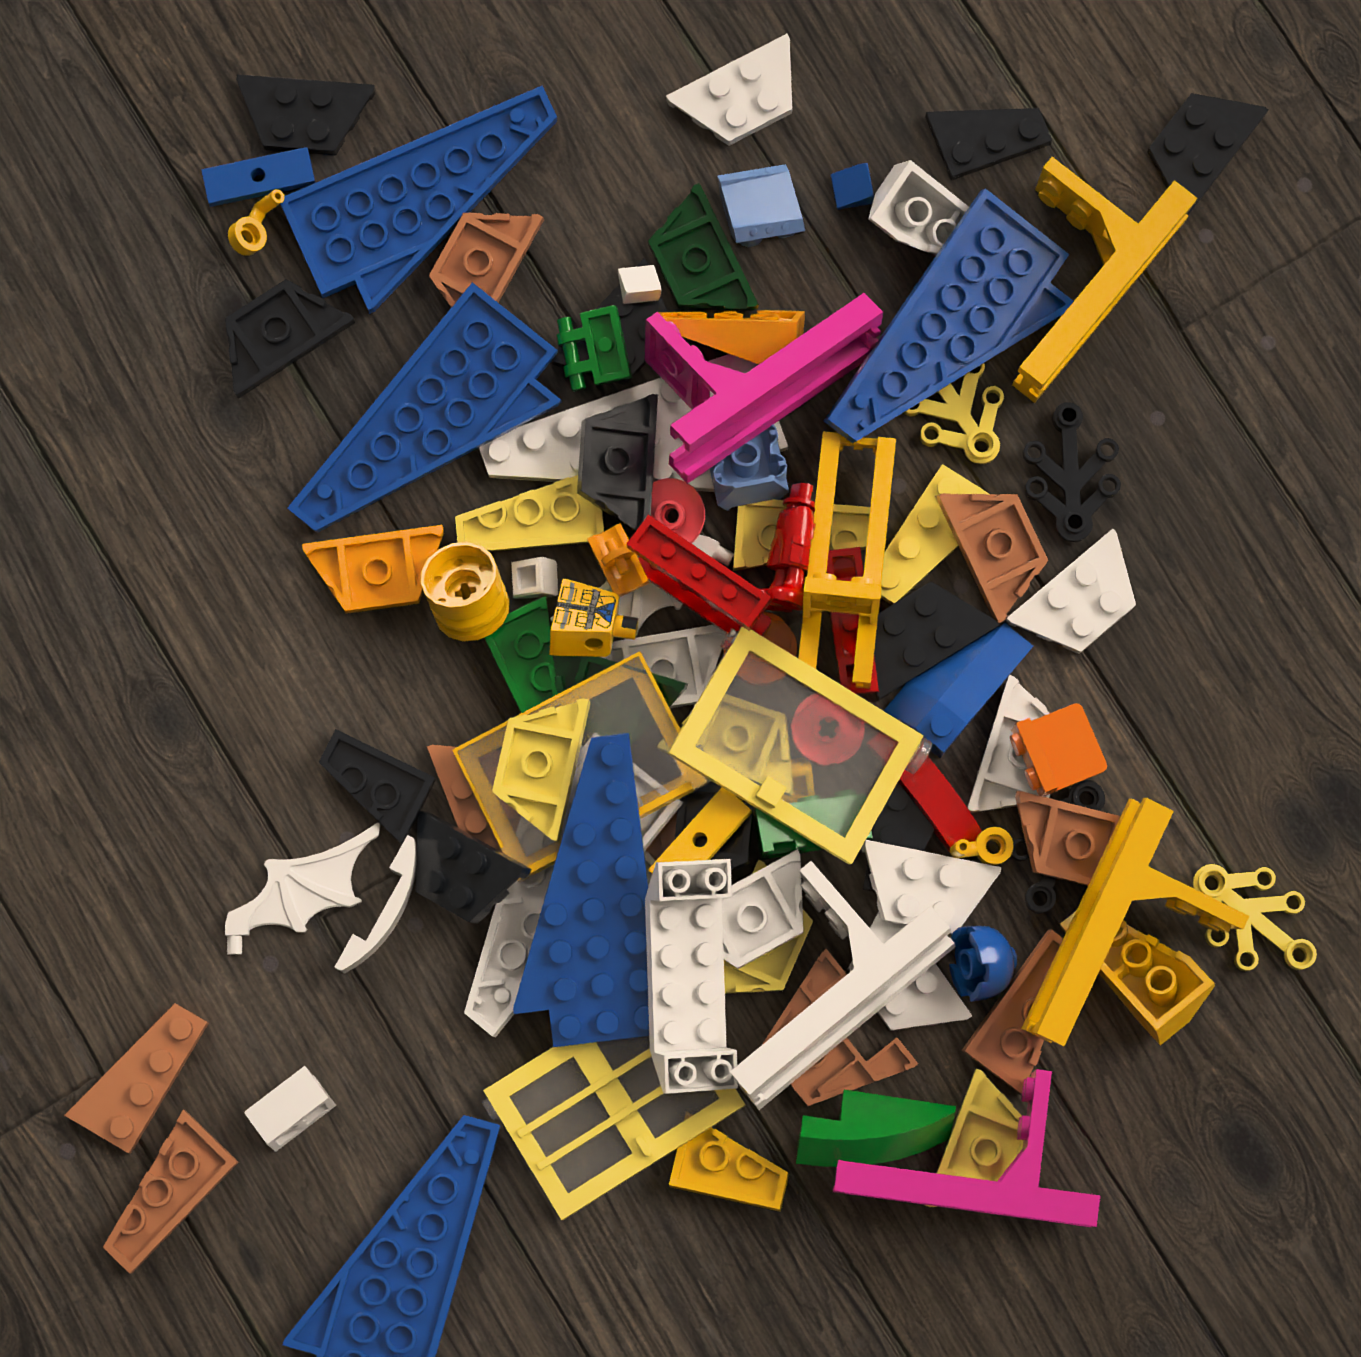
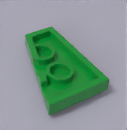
[484,596,559,713]

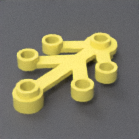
[903,363,1004,464]
[1193,864,1317,971]

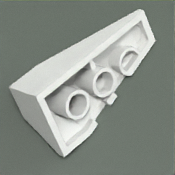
[869,160,969,255]

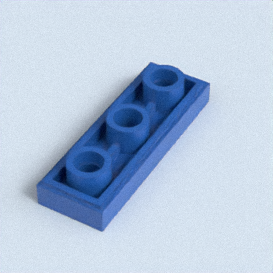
[201,147,316,207]

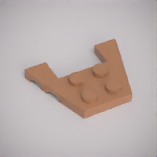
[762,949,918,1107]

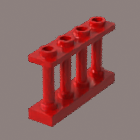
[626,514,772,639]

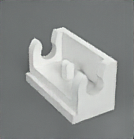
[244,1066,336,1152]

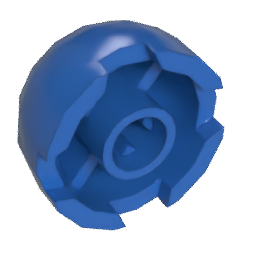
[949,926,1017,1002]

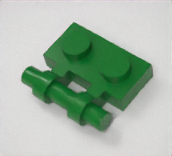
[556,305,632,391]

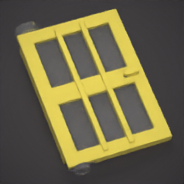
[482,1036,746,1220]

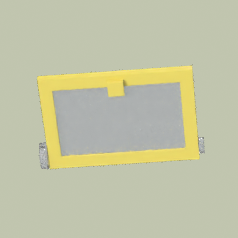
[667,626,932,865]

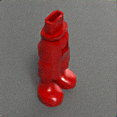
[758,483,816,612]

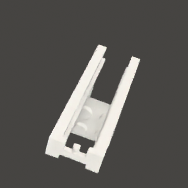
[730,861,956,1110]

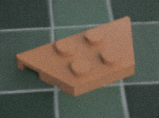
[429,212,544,308]
[935,493,1048,623]
[427,745,521,853]
[1015,791,1120,886]

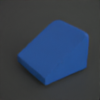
[831,163,874,210]

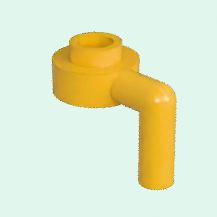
[228,189,284,256]
[950,827,1014,865]

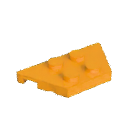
[302,525,444,614]

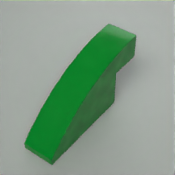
[796,1089,956,1167]

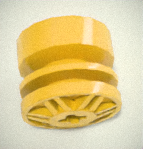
[421,542,509,641]

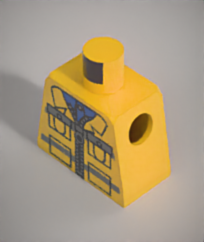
[549,579,639,657]

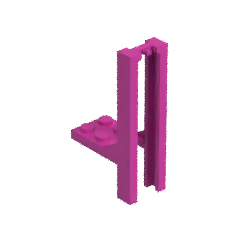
[644,293,883,484]
[833,1069,1100,1227]

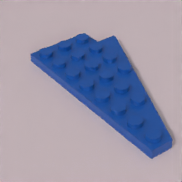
[280,86,557,314]
[513,733,649,1047]

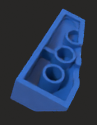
[884,623,1033,758]

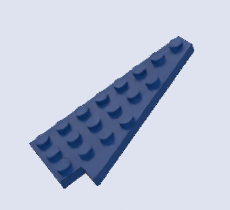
[824,188,1074,443]
[287,282,561,533]
[283,1115,501,1357]

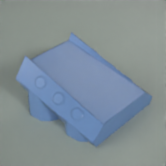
[717,164,805,247]
[710,424,789,511]

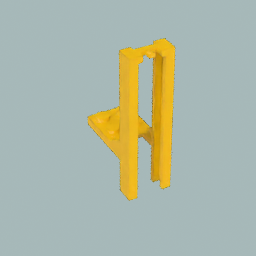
[1012,157,1197,403]
[796,431,896,689]
[1021,798,1249,1046]

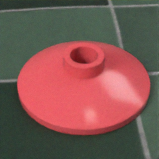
[651,478,705,544]

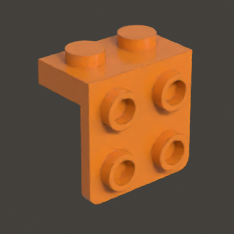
[1010,703,1107,797]

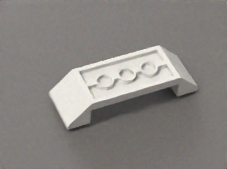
[645,859,738,1094]

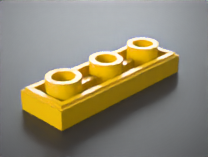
[648,787,752,874]

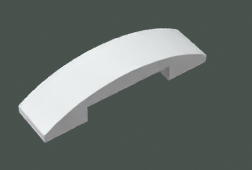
[335,835,417,974]

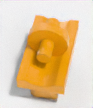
[587,523,649,597]

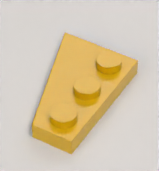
[669,1111,789,1212]

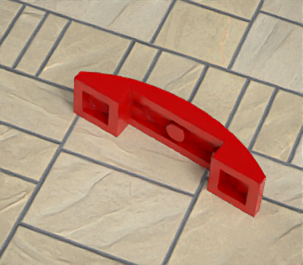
[826,547,879,695]
[865,732,982,852]

